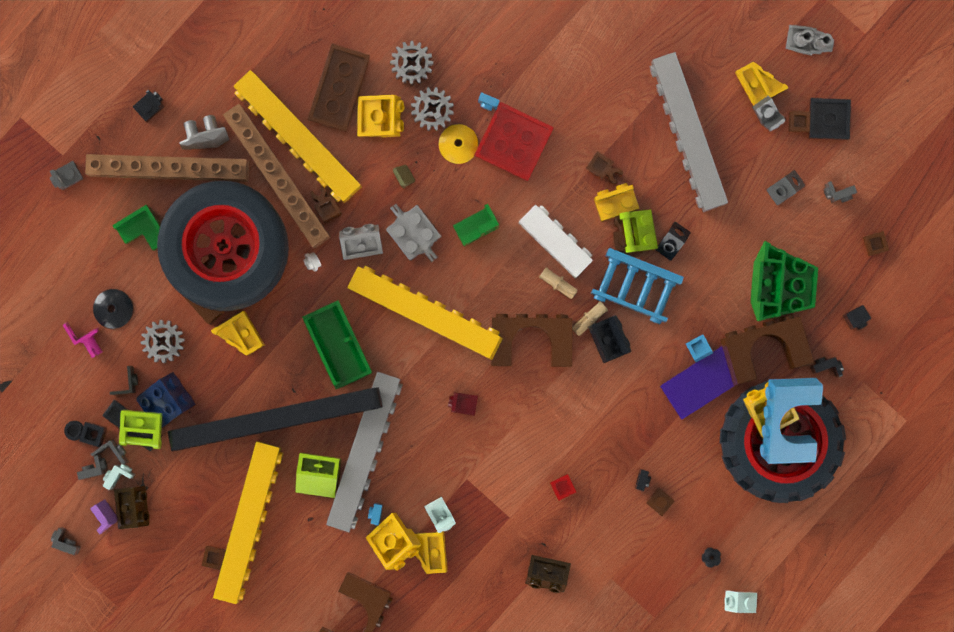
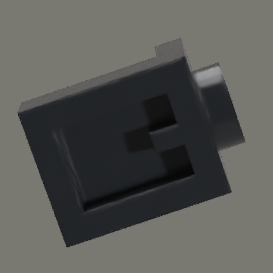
[133,89,164,122]

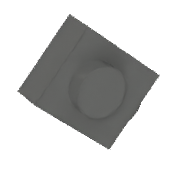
[824,181,857,203]

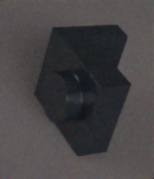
[810,357,844,378]

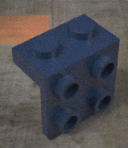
[136,372,196,429]

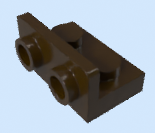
[114,486,150,529]
[525,555,571,593]

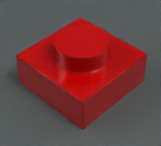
[550,474,576,501]

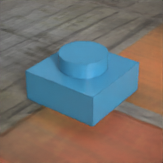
[478,92,500,111]
[686,334,713,362]
[368,503,383,525]

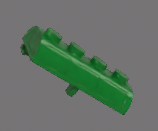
[302,300,372,390]

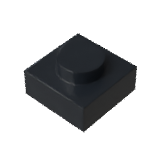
[635,469,651,491]

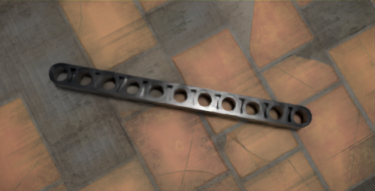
[167,387,383,451]

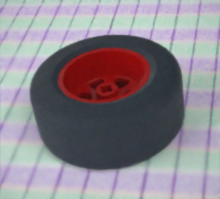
[157,181,289,311]

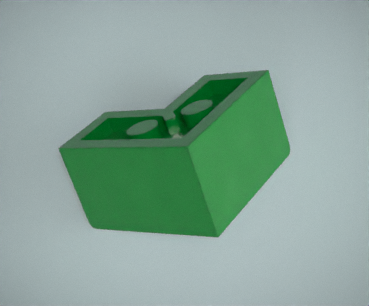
[453,204,499,246]
[112,205,161,251]

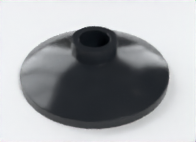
[93,289,133,329]

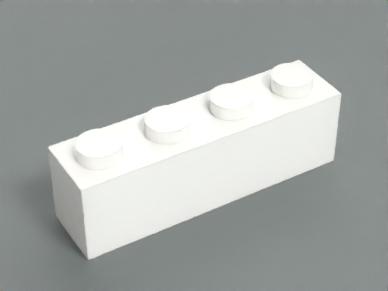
[519,204,593,279]

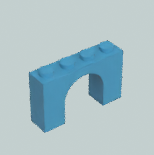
[760,378,823,464]

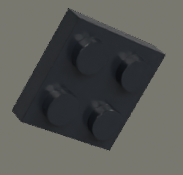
[809,98,851,140]

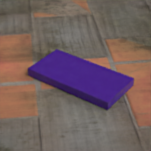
[660,346,734,420]

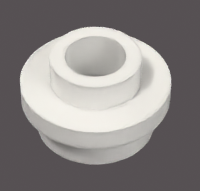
[303,252,321,272]

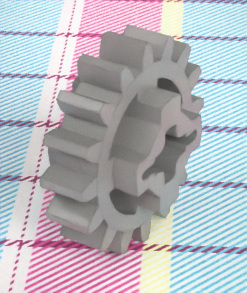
[390,41,433,85]
[411,87,454,131]
[140,320,185,363]

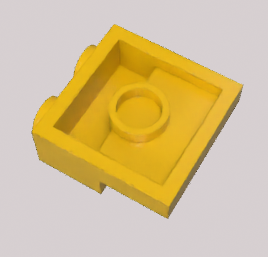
[357,95,404,137]
[743,382,800,438]
[365,513,422,570]

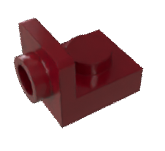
[448,392,478,416]

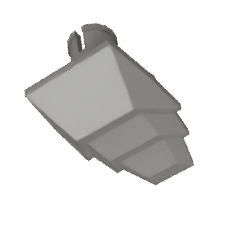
[785,25,834,56]
[179,115,229,150]

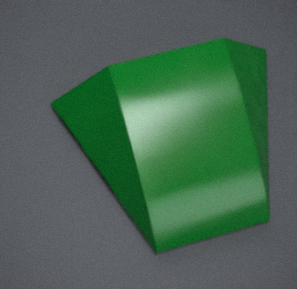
[750,241,818,321]

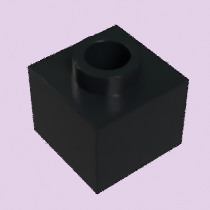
[843,305,871,330]
[79,422,107,447]

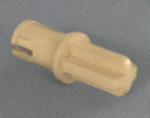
[539,267,577,299]
[572,301,608,336]

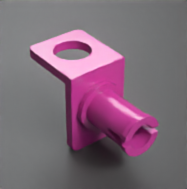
[63,322,103,358]

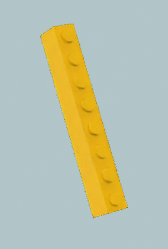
[233,70,362,203]
[347,266,503,360]
[213,441,283,604]

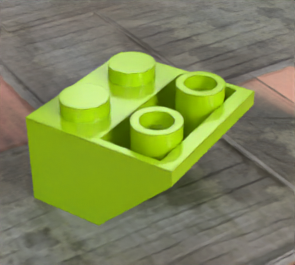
[295,453,341,498]

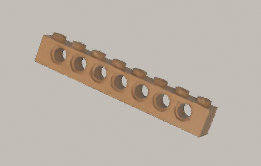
[223,104,331,249]
[85,154,249,182]

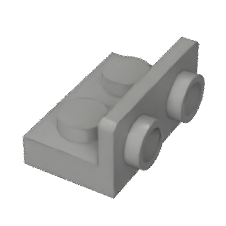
[339,224,383,260]

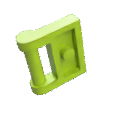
[619,209,658,253]
[119,410,162,449]

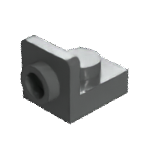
[752,96,786,131]
[50,161,84,190]
[77,454,107,480]
[51,527,80,555]

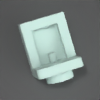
[103,464,135,490]
[424,497,456,533]
[724,590,757,613]

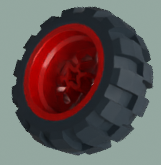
[719,381,846,503]

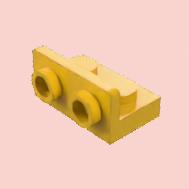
[594,183,639,222]

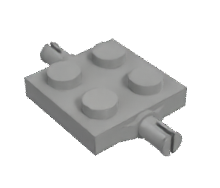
[386,204,442,262]

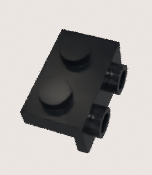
[588,315,631,364]

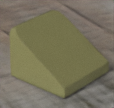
[393,165,415,188]

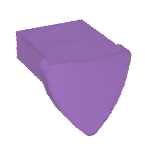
[90,500,117,534]

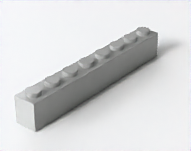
[649,52,728,212]
[326,372,403,532]

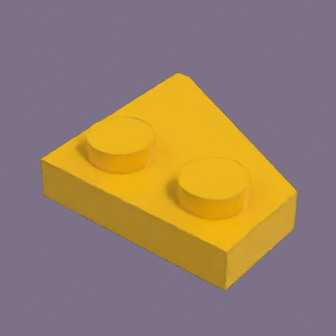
[735,62,788,106]
[211,311,265,356]
[415,532,448,574]

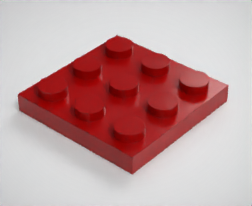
[474,102,554,182]

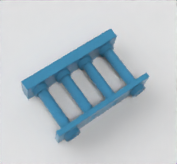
[591,248,684,324]

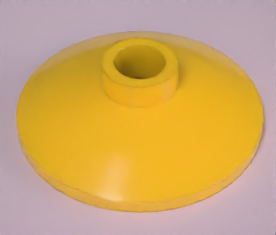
[439,124,478,164]

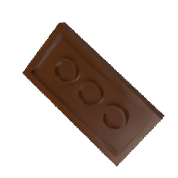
[308,44,370,132]

